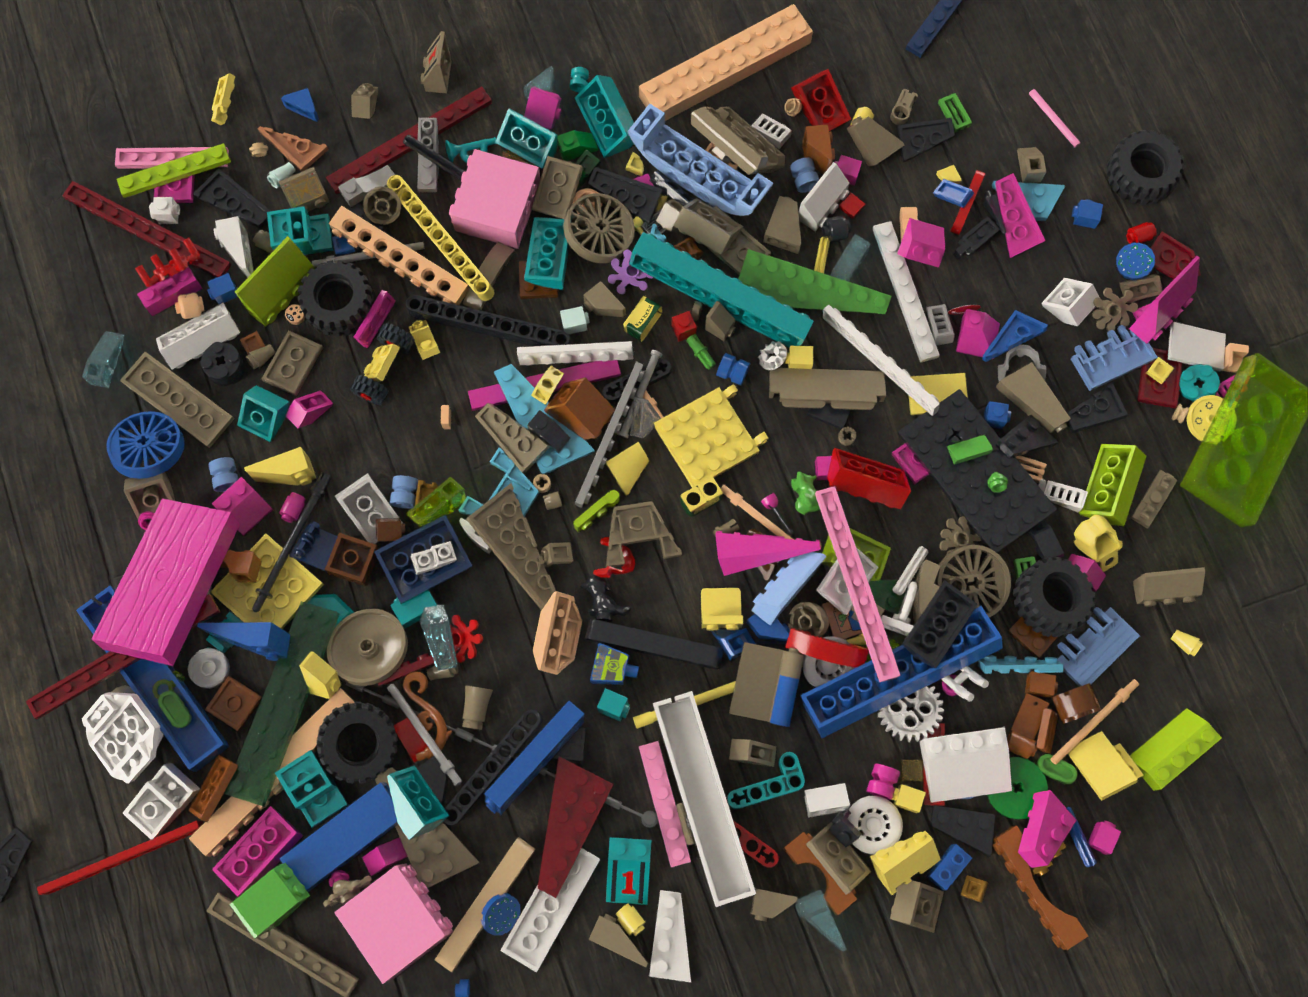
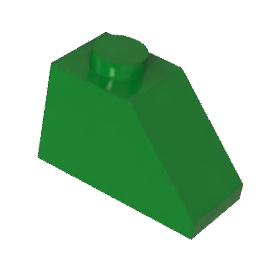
[557,130,598,161]

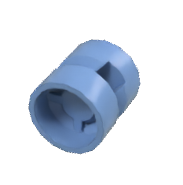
[790,157,819,193]
[208,457,238,492]
[390,475,418,509]

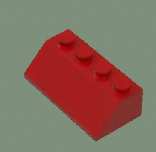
[827,448,911,509]

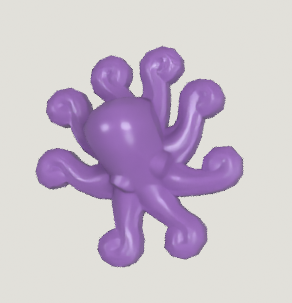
[608,250,653,294]

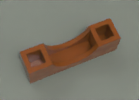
[220,550,262,583]
[783,832,857,915]

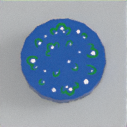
[1116,243,1155,280]
[481,893,520,935]

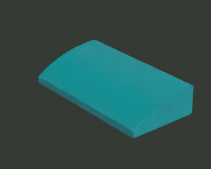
[524,217,571,290]

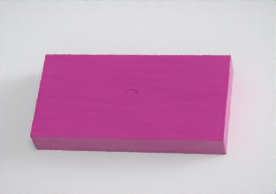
[92,498,240,666]

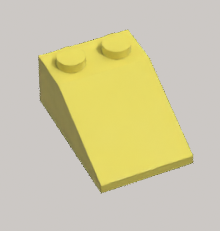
[244,447,317,485]

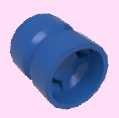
[716,353,750,386]

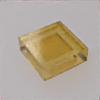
[901,760,923,781]

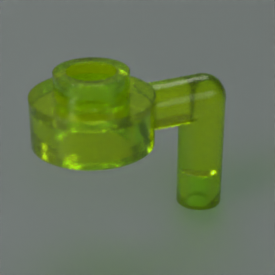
[152,671,185,699]

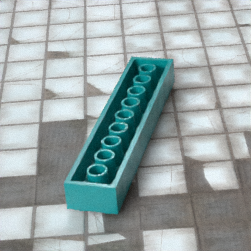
[629,232,814,348]

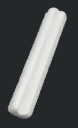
[893,546,928,595]

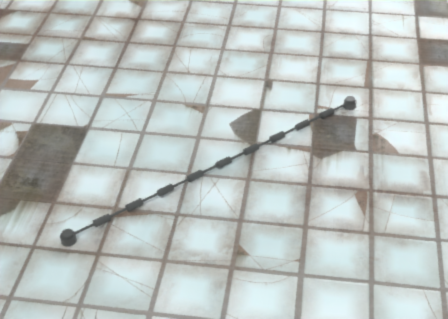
[278,646,658,828]

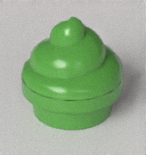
[987,472,1008,493]

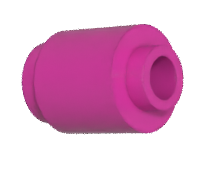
[279,492,306,523]

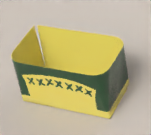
[623,296,662,342]
[680,476,723,517]

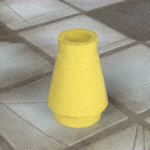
[1171,630,1203,656]

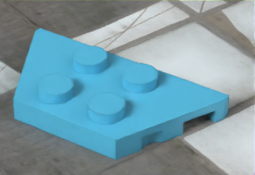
[992,181,1064,221]

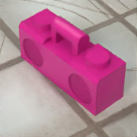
[138,267,203,316]

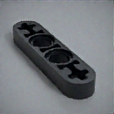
[603,359,671,403]

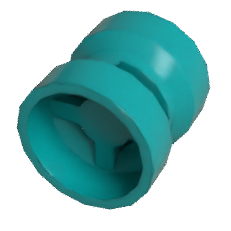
[570,67,589,92]

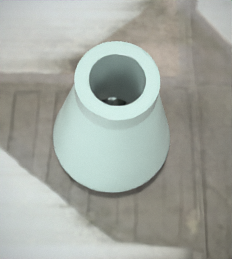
[267,162,295,188]

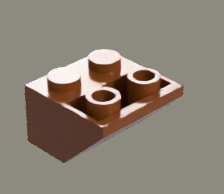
[802,125,835,175]

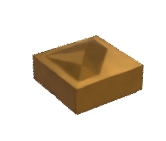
[961,875,988,903]

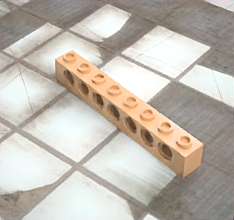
[329,206,469,305]

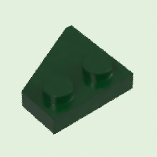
[868,579,908,615]

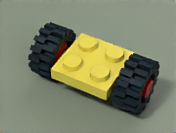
[350,323,415,406]

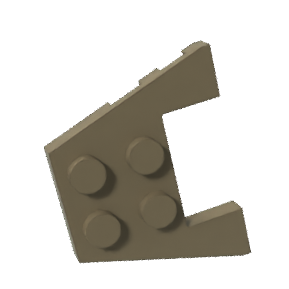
[606,501,682,568]

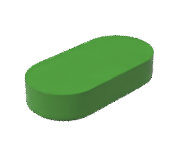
[158,691,192,728]
[1036,754,1077,784]

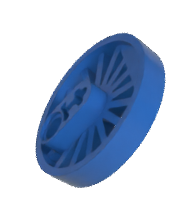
[107,412,184,479]

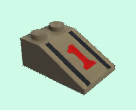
[421,31,452,93]

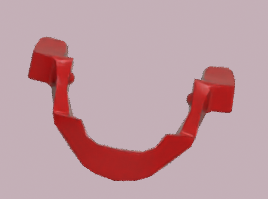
[593,537,635,578]

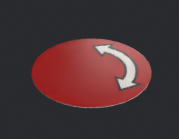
[948,305,981,315]

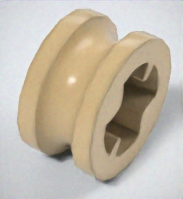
[1172,404,1189,423]
[533,474,551,493]

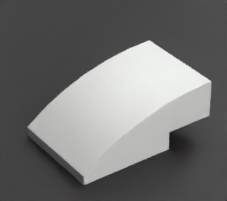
[123,763,200,839]

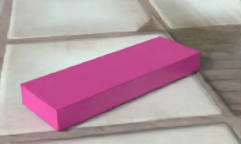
[354,290,395,348]

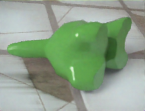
[791,471,820,515]

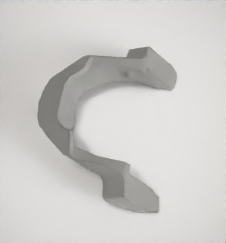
[998,345,1046,381]

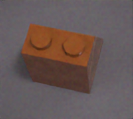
[544,377,615,440]

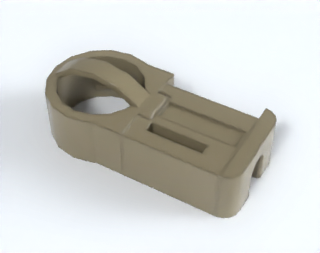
[890,89,918,125]

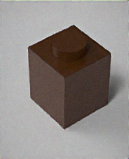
[376,518,405,542]

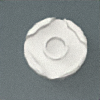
[188,648,230,689]

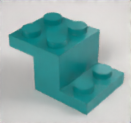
[267,206,334,255]
[275,750,349,828]

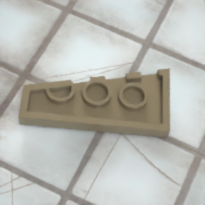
[475,403,551,473]

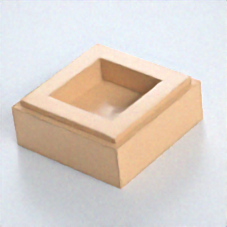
[441,405,451,429]

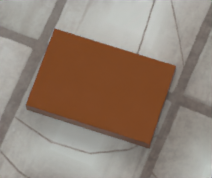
[189,755,238,823]

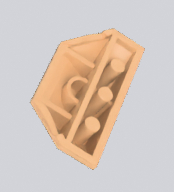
[533,591,582,675]

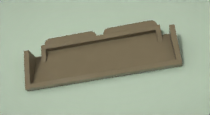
[769,368,886,410]

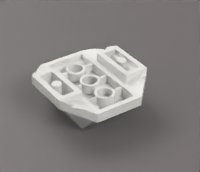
[82,692,164,783]

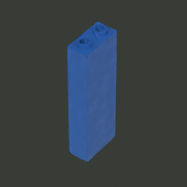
[484,701,584,815]
[280,782,398,892]

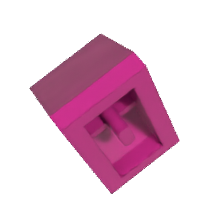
[1068,554,1106,592]
[362,837,408,876]

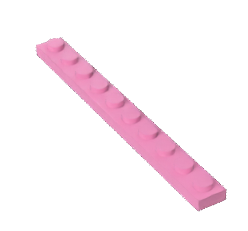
[815,486,901,683]

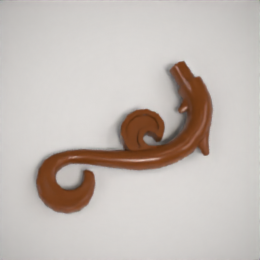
[403,671,452,761]

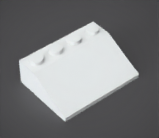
[919,727,1012,803]

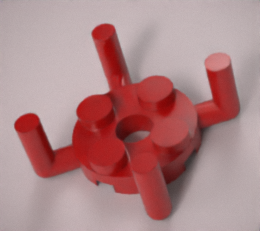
[135,238,200,287]

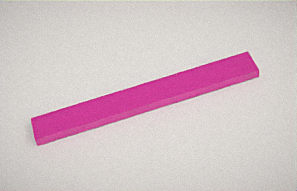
[468,360,621,411]

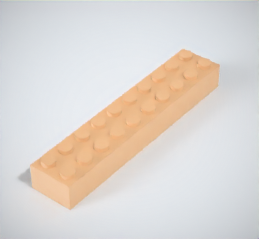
[639,4,813,121]

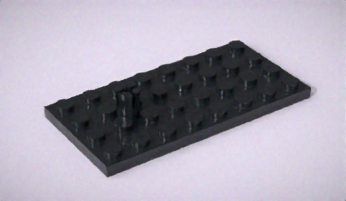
[897,389,1057,553]

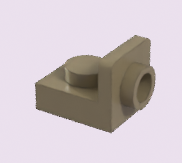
[540,542,573,567]

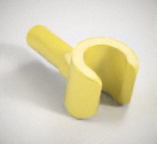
[633,216,645,235]

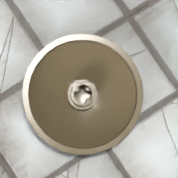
[327,609,408,686]

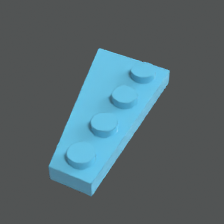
[978,655,1063,674]

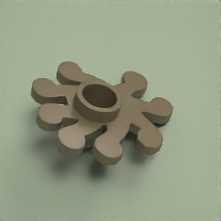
[1092,288,1138,331]
[939,516,982,564]
[323,876,372,907]

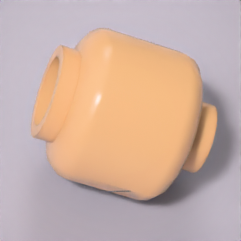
[175,293,204,319]

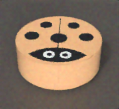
[285,305,305,325]

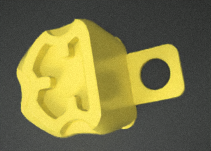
[1074,515,1123,572]

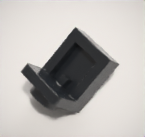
[829,810,862,848]

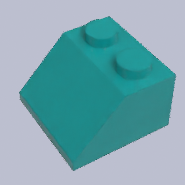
[237,385,290,442]

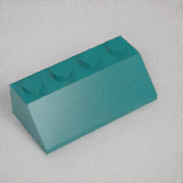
[575,75,634,158]

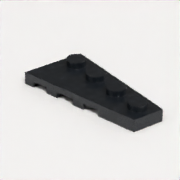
[588,167,663,225]

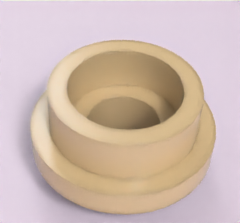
[784,98,802,117]
[249,143,268,157]

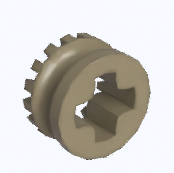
[838,427,856,446]

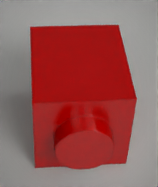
[671,311,697,342]

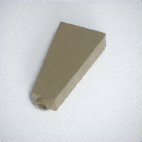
[996,362,1071,434]

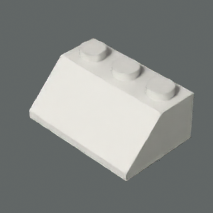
[798,162,849,232]

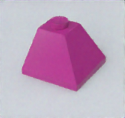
[956,309,1000,359]

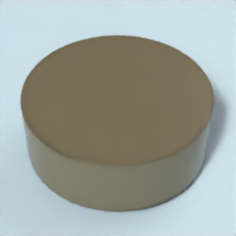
[691,301,703,321]

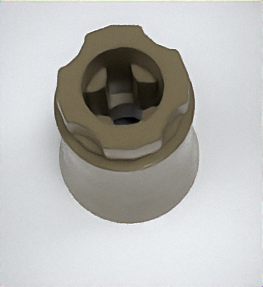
[462,686,493,730]

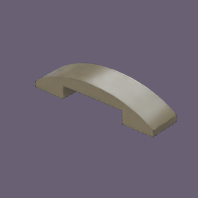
[463,242,515,311]

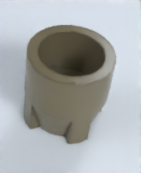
[543,491,562,510]

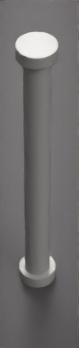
[617,350,662,439]

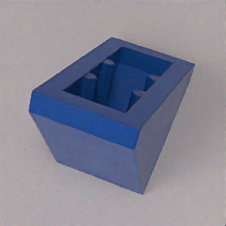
[281,88,319,122]

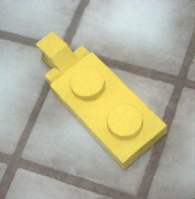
[211,73,235,125]

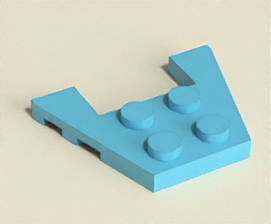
[458,448,539,517]

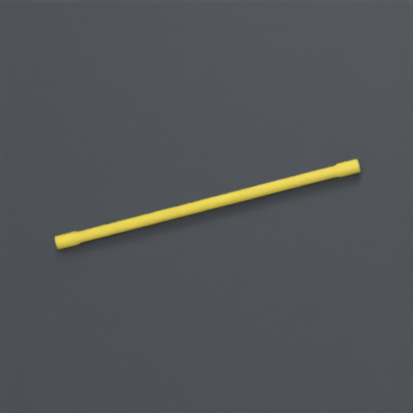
[633,633,867,729]

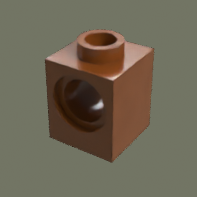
[1025,671,1058,698]

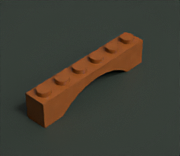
[993,825,1088,950]

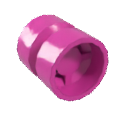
[866,764,900,800]

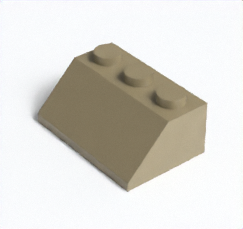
[674,198,743,254]
[1133,567,1205,607]

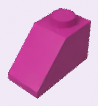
[285,390,333,428]

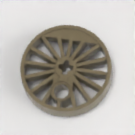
[564,193,635,263]
[935,545,1011,617]

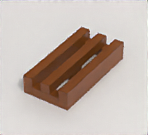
[1036,708,1059,754]

